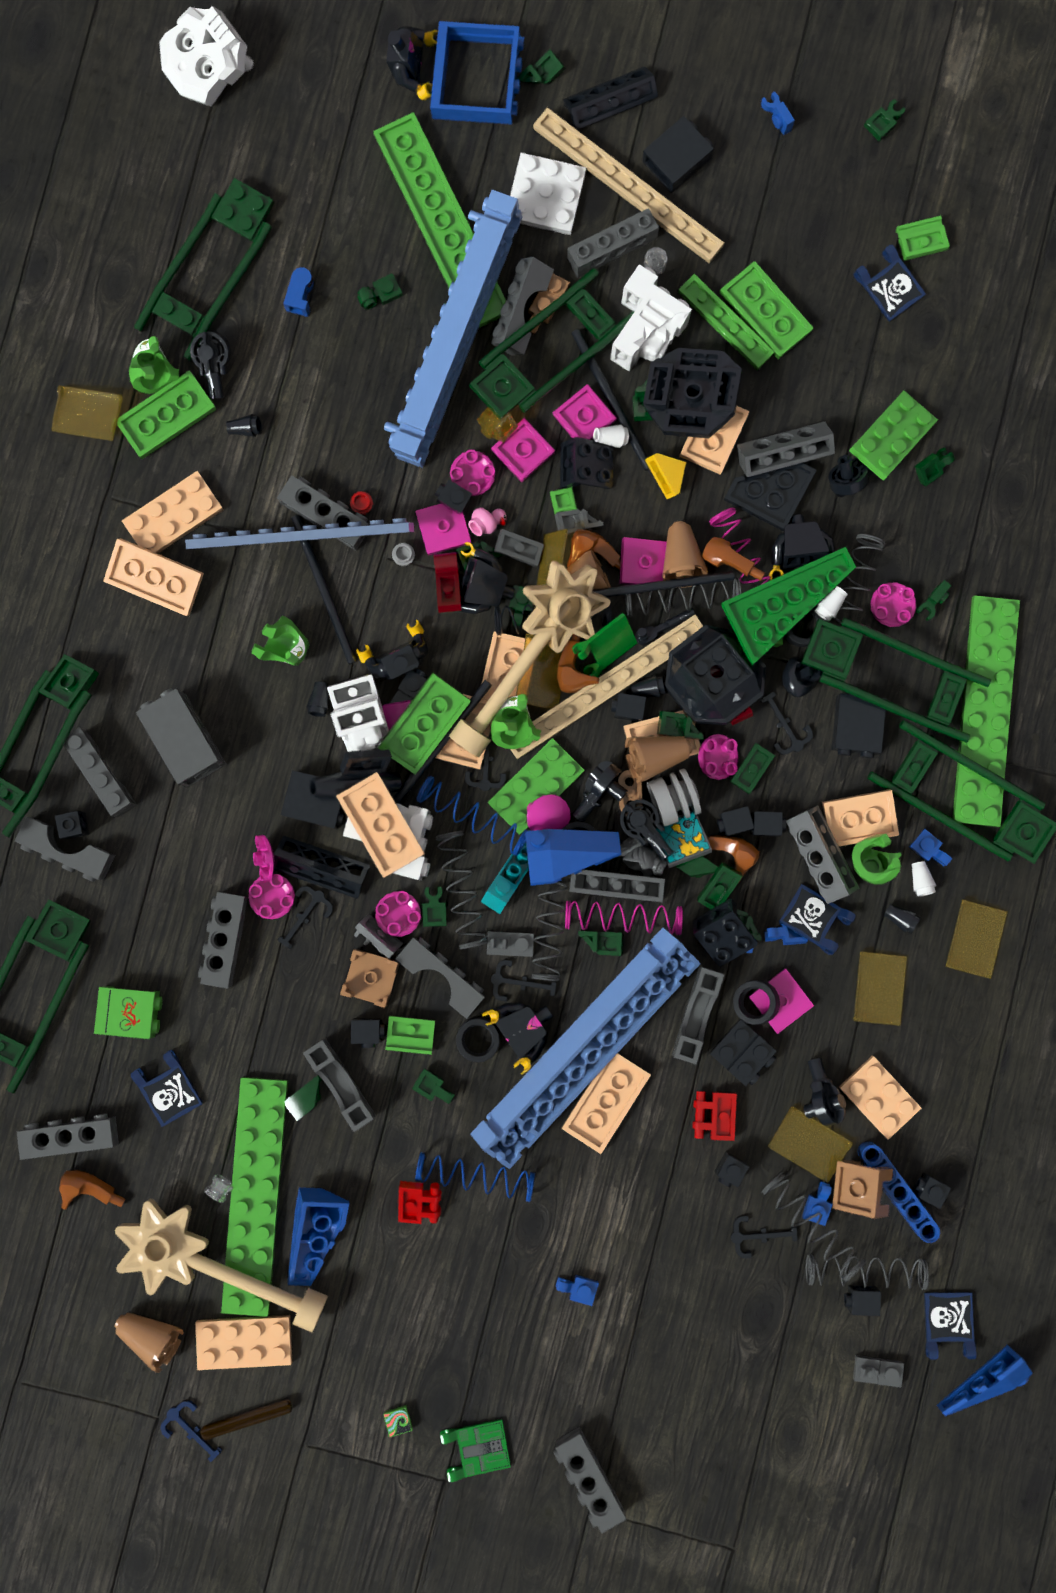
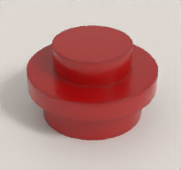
[350,492,373,515]

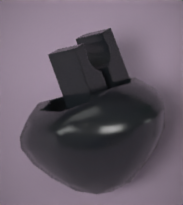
[782,657,822,698]

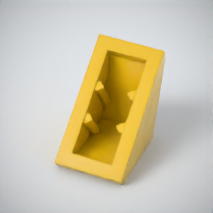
[645,453,686,499]

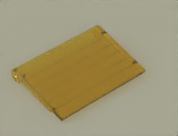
[51,385,123,441]
[537,529,568,585]
[516,634,565,709]
[946,900,1007,979]
[854,952,907,1026]
[768,1106,852,1183]

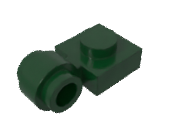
[357,273,403,310]

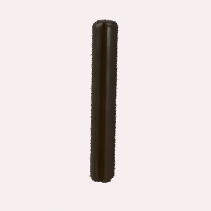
[201,1399,292,1440]

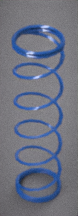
[416,776,530,856]
[415,1152,535,1202]

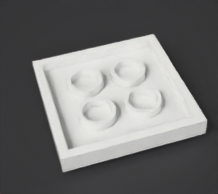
[510,153,586,235]

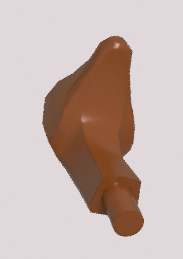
[567,529,621,570]
[702,537,765,581]
[557,634,600,693]
[707,835,760,882]
[59,1170,125,1210]

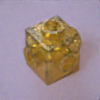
[477,407,518,443]

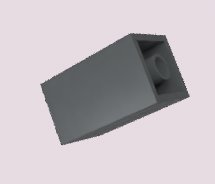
[136,688,227,788]

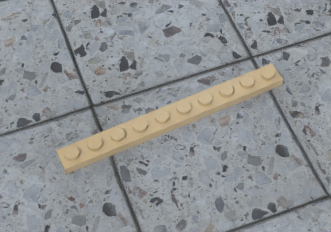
[533,108,724,263]
[510,615,703,760]

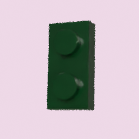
[730,743,775,794]
[697,862,743,909]

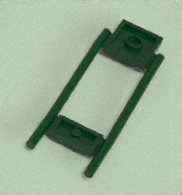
[134,178,275,361]
[469,268,634,420]
[801,617,991,743]
[0,654,99,838]
[867,720,1056,864]
[0,899,91,1094]

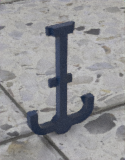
[161,1400,223,1462]

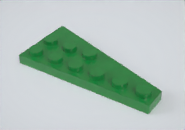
[721,547,856,666]

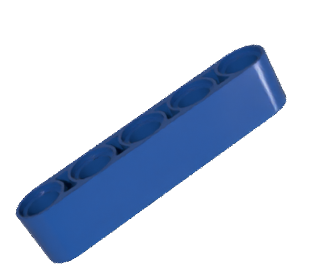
[858,1141,940,1243]

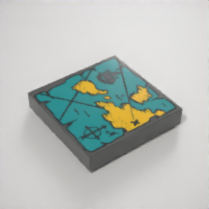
[654,811,712,868]

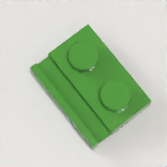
[896,216,950,261]
[385,1016,436,1055]

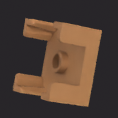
[340,949,400,1008]
[833,1160,893,1218]

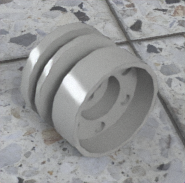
[647,769,701,827]

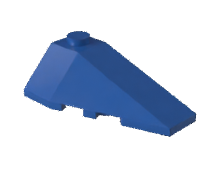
[525,829,621,886]
[287,1187,349,1286]
[937,1345,1033,1416]

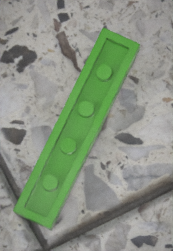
[678,274,775,371]

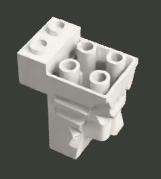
[611,264,692,371]
[327,674,389,751]
[343,804,433,881]

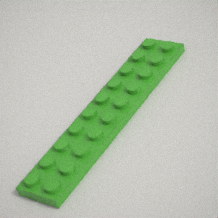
[373,112,506,328]
[953,596,1020,827]
[221,1077,288,1317]

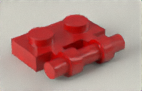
[692,1091,737,1141]
[398,1181,442,1224]

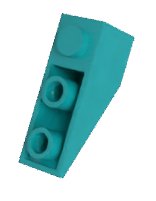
[481,843,529,914]

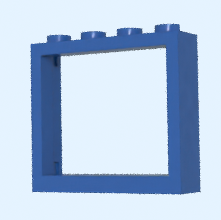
[430,21,524,124]

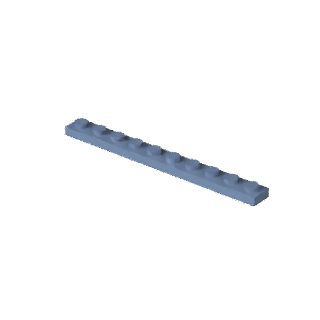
[185,518,414,549]

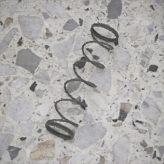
[835,534,885,624]
[625,578,742,617]
[435,831,488,949]
[531,882,568,981]
[762,1172,866,1282]
[806,1254,929,1290]

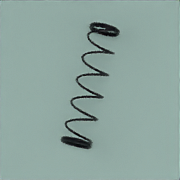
[494,598,612,636]

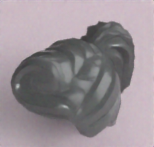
[620,834,667,877]

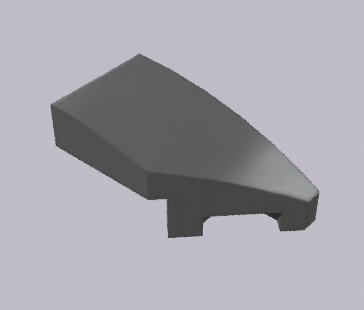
[555,509,604,537]

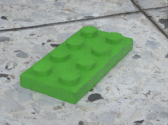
[720,261,814,360]
[115,370,216,460]
[849,391,938,481]
[378,673,471,775]
[487,738,585,835]

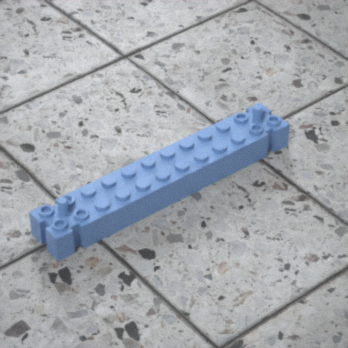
[384,190,522,468]
[471,928,701,1169]

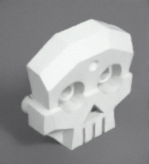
[160,6,253,106]

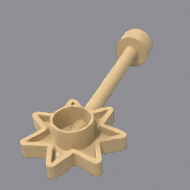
[449,561,610,757]
[115,1199,328,1333]

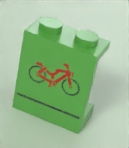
[94,986,162,1039]

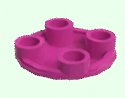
[450,449,495,496]
[871,583,916,627]
[698,734,738,780]
[527,794,570,831]
[253,835,275,882]
[248,874,295,919]
[375,891,421,937]

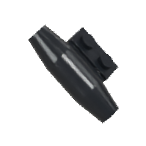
[309,749,402,800]

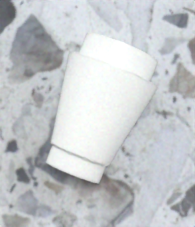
[593,425,629,448]
[815,586,848,622]
[912,861,936,897]

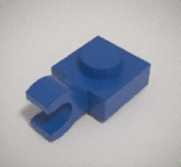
[761,92,795,135]
[909,829,952,867]
[764,923,808,945]
[802,1181,833,1226]
[555,1275,599,1306]

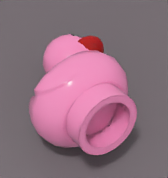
[468,508,507,536]

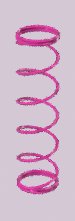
[709,507,771,585]
[565,900,683,936]

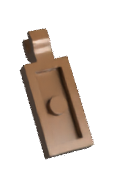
[529,274,570,334]

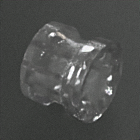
[644,247,667,276]
[204,1174,234,1203]

